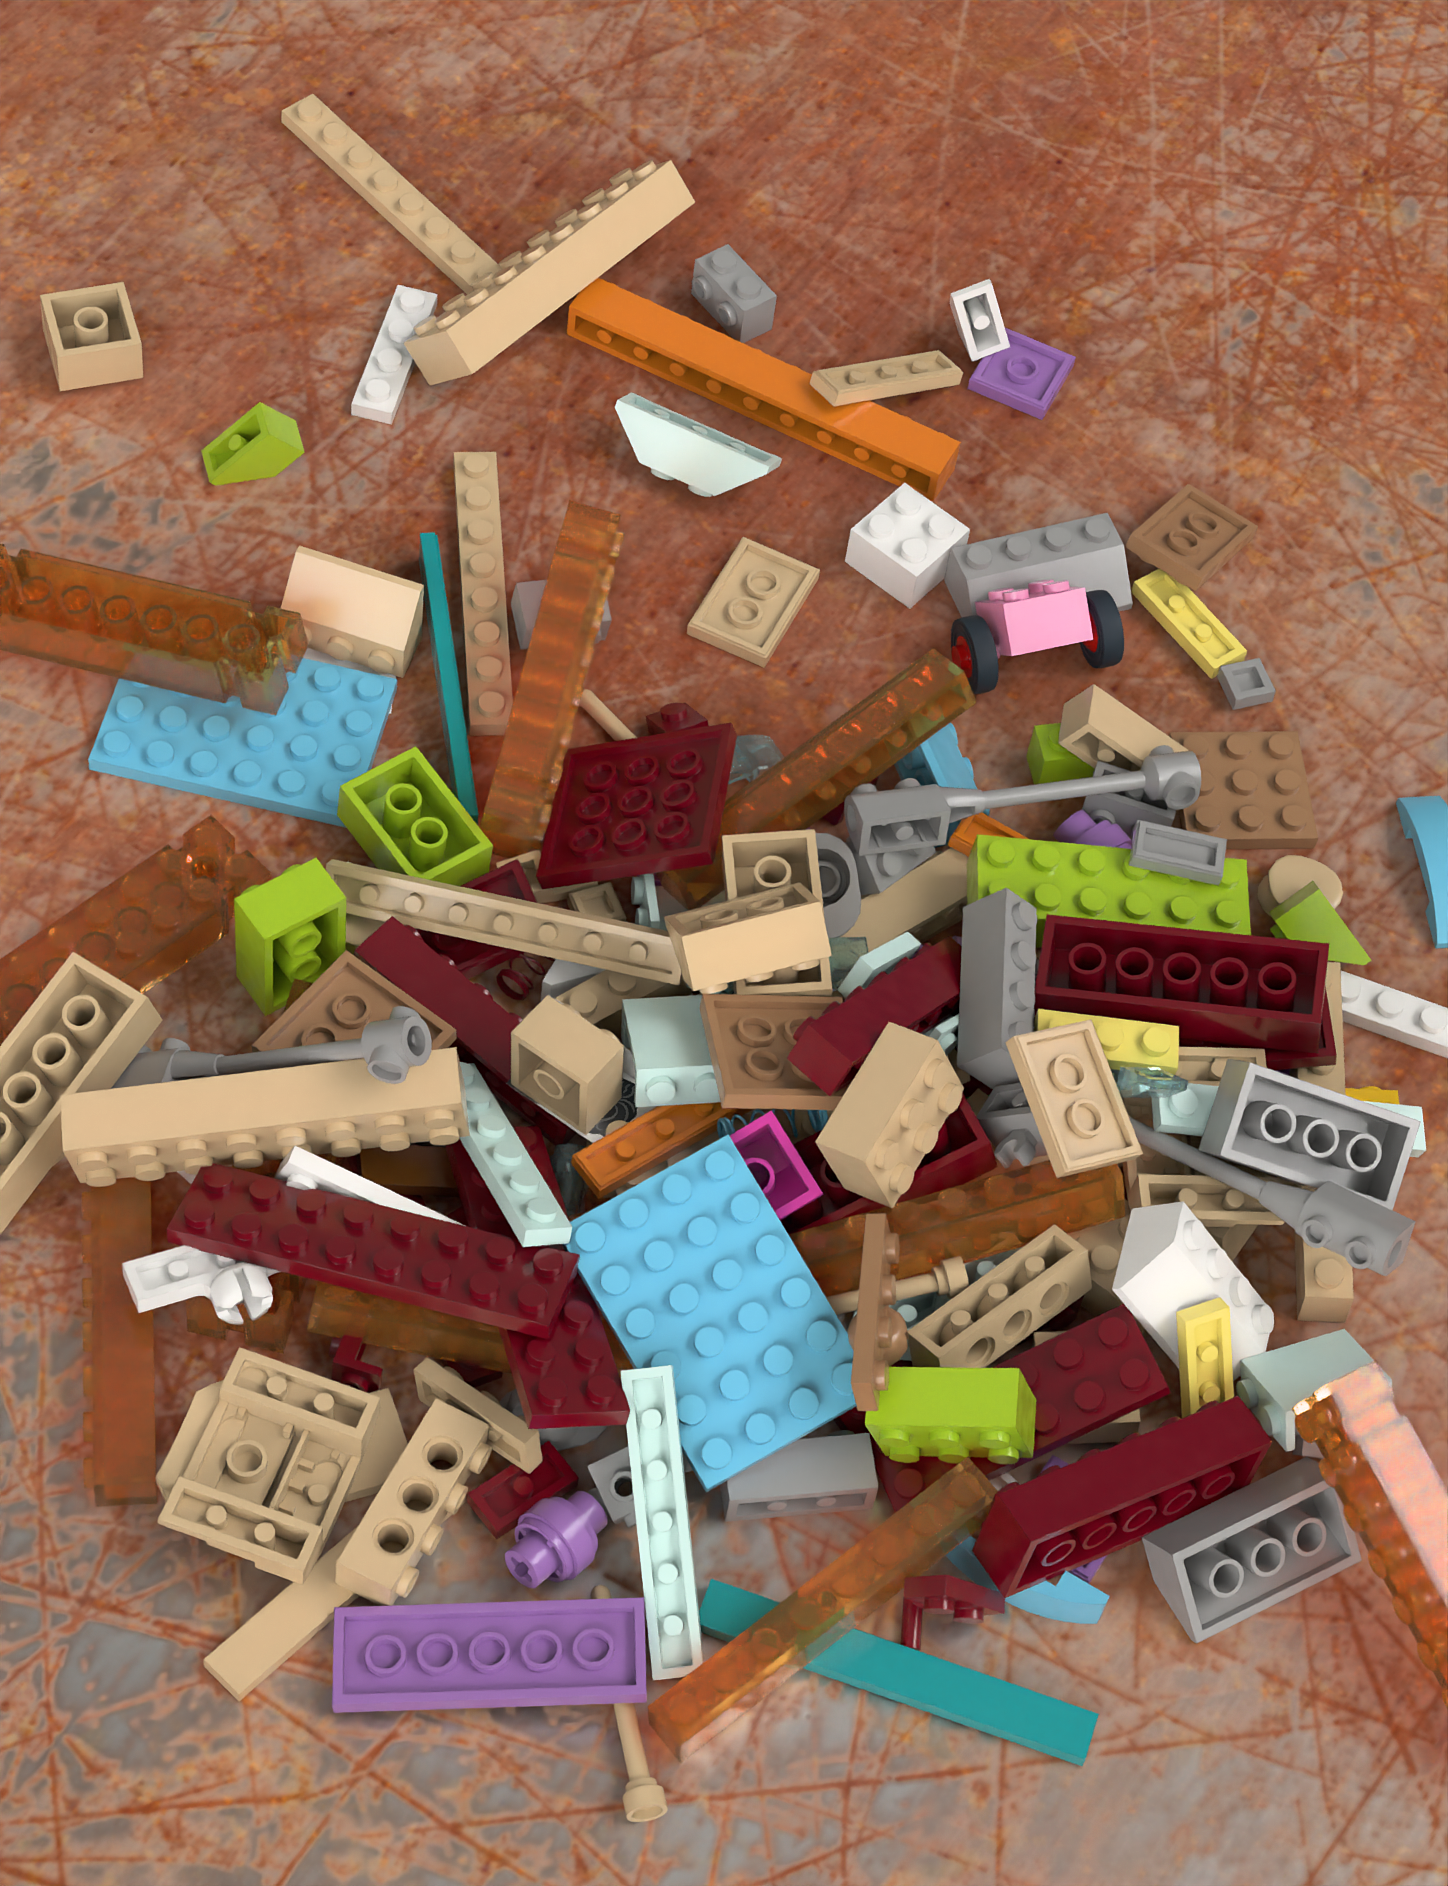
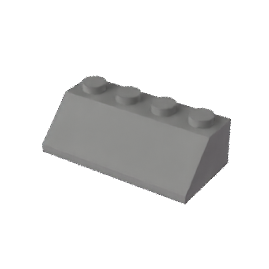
[944,513,1133,617]
[957,888,1037,1089]
[1142,1457,1362,1643]

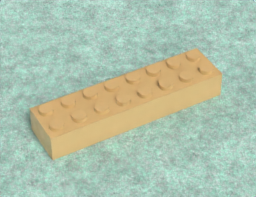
[404,160,695,385]
[60,1047,470,1187]

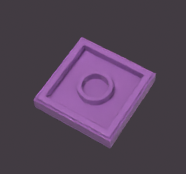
[968,328,1076,420]

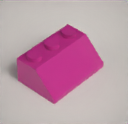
[730,1110,823,1220]

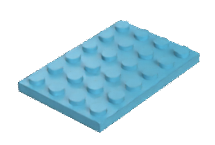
[88,622,397,828]
[562,1135,857,1492]

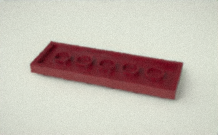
[859,1304,1171,1523]

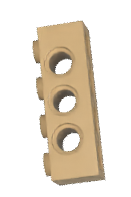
[908,1224,1092,1368]
[335,1398,492,1606]

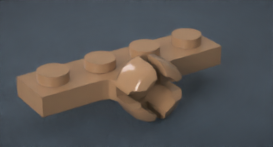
[847,1214,909,1411]

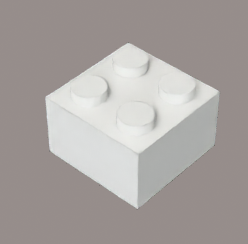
[845,483,970,609]

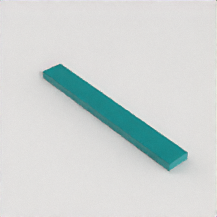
[419,532,479,825]
[699,1579,1099,1766]

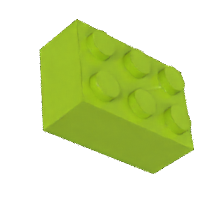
[337,746,493,886]
[234,858,346,1016]
[865,1367,1036,1464]

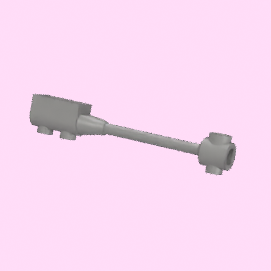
[844,745,1201,856]
[111,1006,432,1089]
[1129,1117,1416,1276]

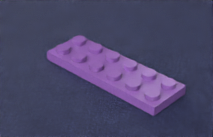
[332,1597,647,1713]

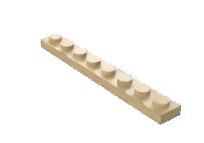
[281,94,502,295]
[453,452,514,736]
[326,859,684,985]

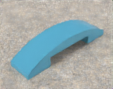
[1396,796,1448,949]
[923,1494,1110,1624]

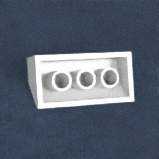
[1112,1201,1274,1381]

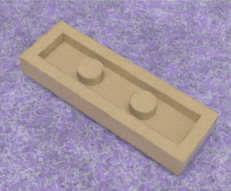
[414,1357,543,1474]

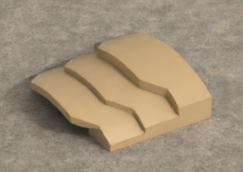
[1118,1047,1297,1227]
[156,1347,381,1585]

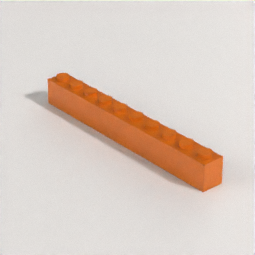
[567,278,961,502]

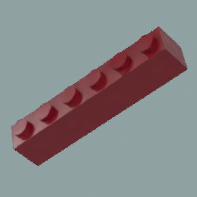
[354,916,577,1150]
[787,936,962,1096]

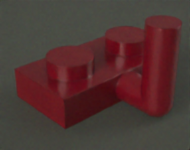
[901,1574,1005,1651]

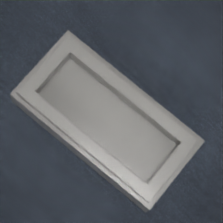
[1129,820,1227,885]

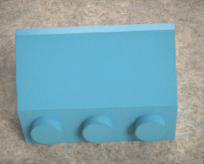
[885,690,990,848]

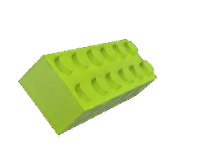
[967,834,1251,948]

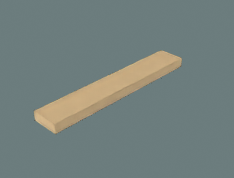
[204,1463,465,1701]

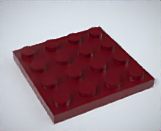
[536,722,737,890]

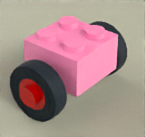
[951,579,1124,694]

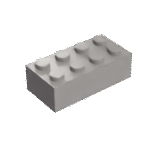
[1198,1059,1421,1210]

